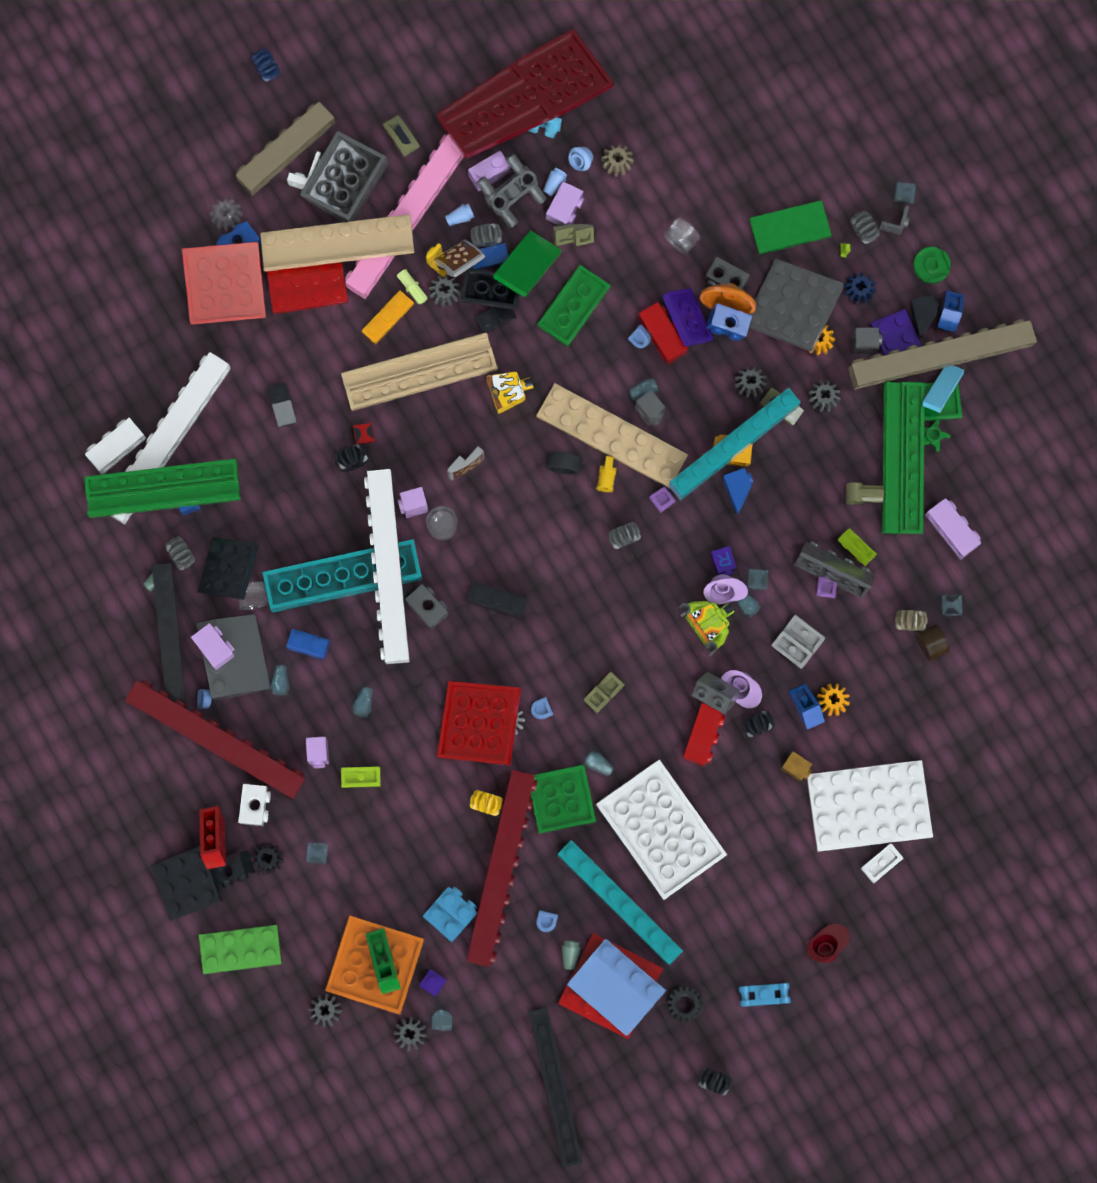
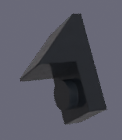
[475,307,517,333]

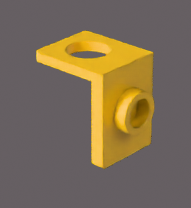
[426,243,447,278]

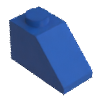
[938,290,965,332]
[722,468,753,514]
[788,684,825,729]

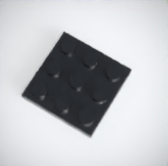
[198,537,259,600]
[151,846,223,921]

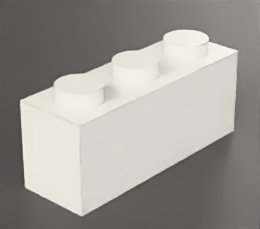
[85,418,146,475]

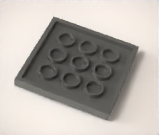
[749,259,844,352]

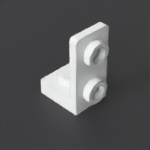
[287,151,322,190]

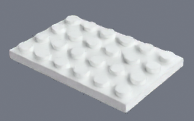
[596,760,727,900]
[807,760,933,852]

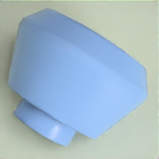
[569,147,593,171]

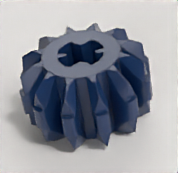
[251,48,280,82]
[844,272,876,304]

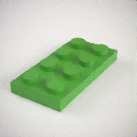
[199,925,282,974]

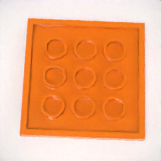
[325,916,424,1015]

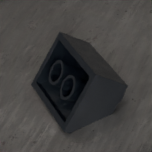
[460,268,520,310]

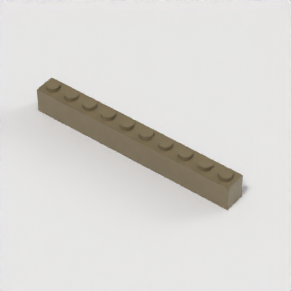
[848,319,1037,390]

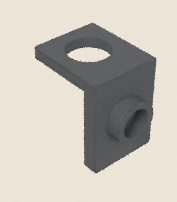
[879,206,910,235]

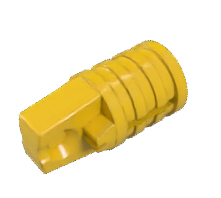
[596,456,617,492]

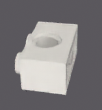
[238,784,271,826]

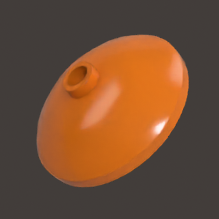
[700,284,756,315]

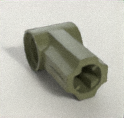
[846,483,884,505]

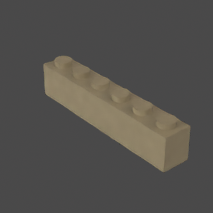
[236,102,335,196]

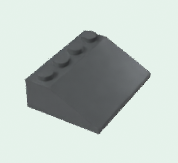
[300,131,388,223]
[794,541,875,599]
[196,614,271,701]

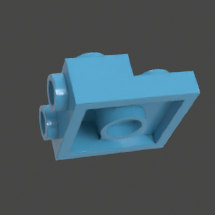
[423,887,478,942]

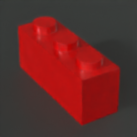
[638,302,688,365]
[683,703,726,767]
[200,806,226,869]

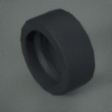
[545,451,583,475]

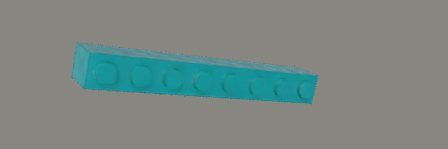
[669,388,801,500]
[557,840,683,966]

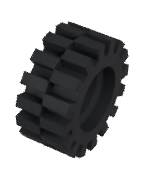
[667,986,703,1022]

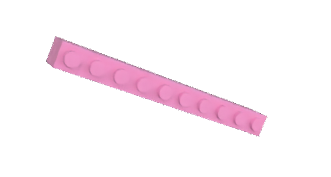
[345,135,464,299]

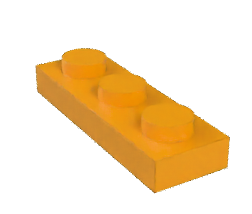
[362,291,414,345]

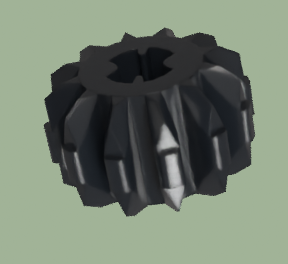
[335,444,368,472]
[741,711,776,738]
[251,842,284,875]
[698,1068,732,1095]

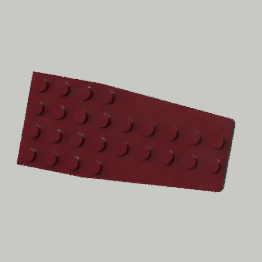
[437,29,614,158]

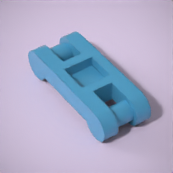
[739,983,791,1007]

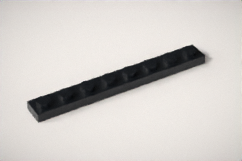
[152,563,187,709]
[529,1007,583,1168]

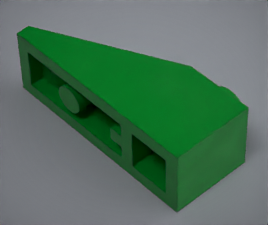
[365,928,401,994]

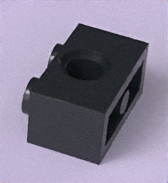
[212,850,255,888]

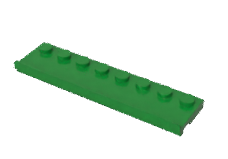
[882,382,925,534]
[85,459,241,518]

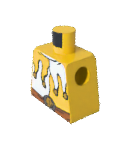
[486,372,534,414]

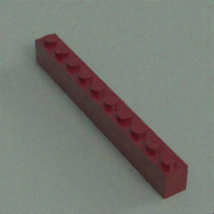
[125,679,306,799]
[466,770,538,967]

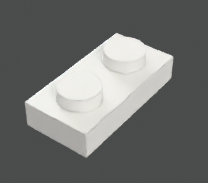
[861,843,903,883]

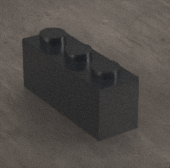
[466,581,527,620]

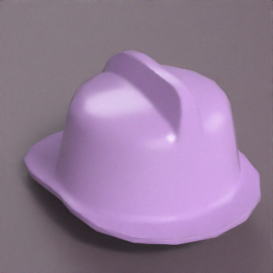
[704,574,748,604]
[721,670,762,708]

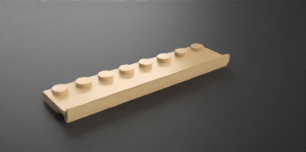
[261,214,415,271]
[341,332,498,411]

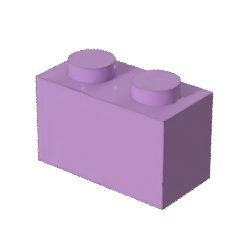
[468,151,510,192]
[546,182,584,226]
[397,487,428,518]
[191,623,235,670]
[306,737,329,768]

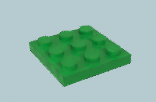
[531,765,596,834]

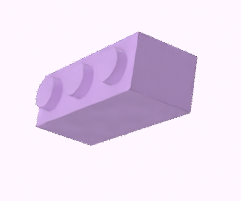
[925,498,981,560]

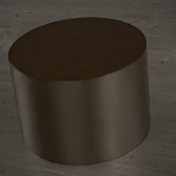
[916,624,950,661]

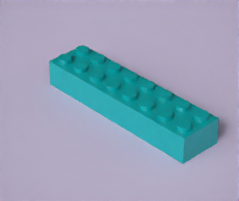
[263,539,422,613]

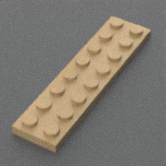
[536,383,688,489]

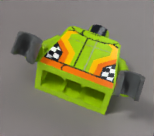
[676,601,734,656]

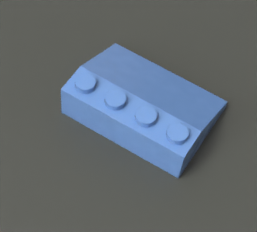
[567,939,666,1036]

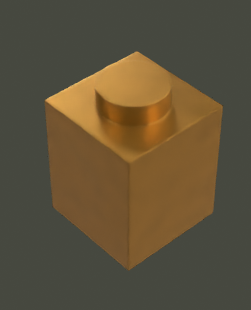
[781,752,813,782]

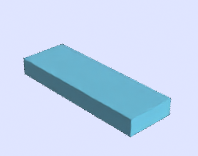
[923,366,964,413]

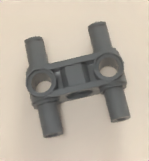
[476,153,547,228]

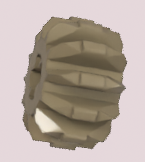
[602,144,634,176]
[895,610,928,631]

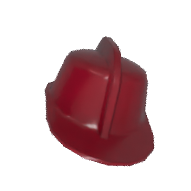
[807,924,850,963]

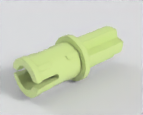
[397,269,427,304]

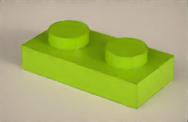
[838,528,877,566]
[341,767,381,788]

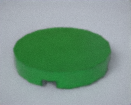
[913,246,951,284]

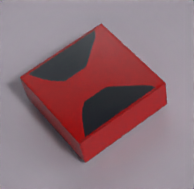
[353,423,375,445]

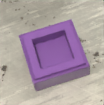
[649,486,676,513]
[816,576,837,598]

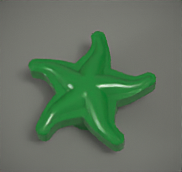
[924,420,950,452]

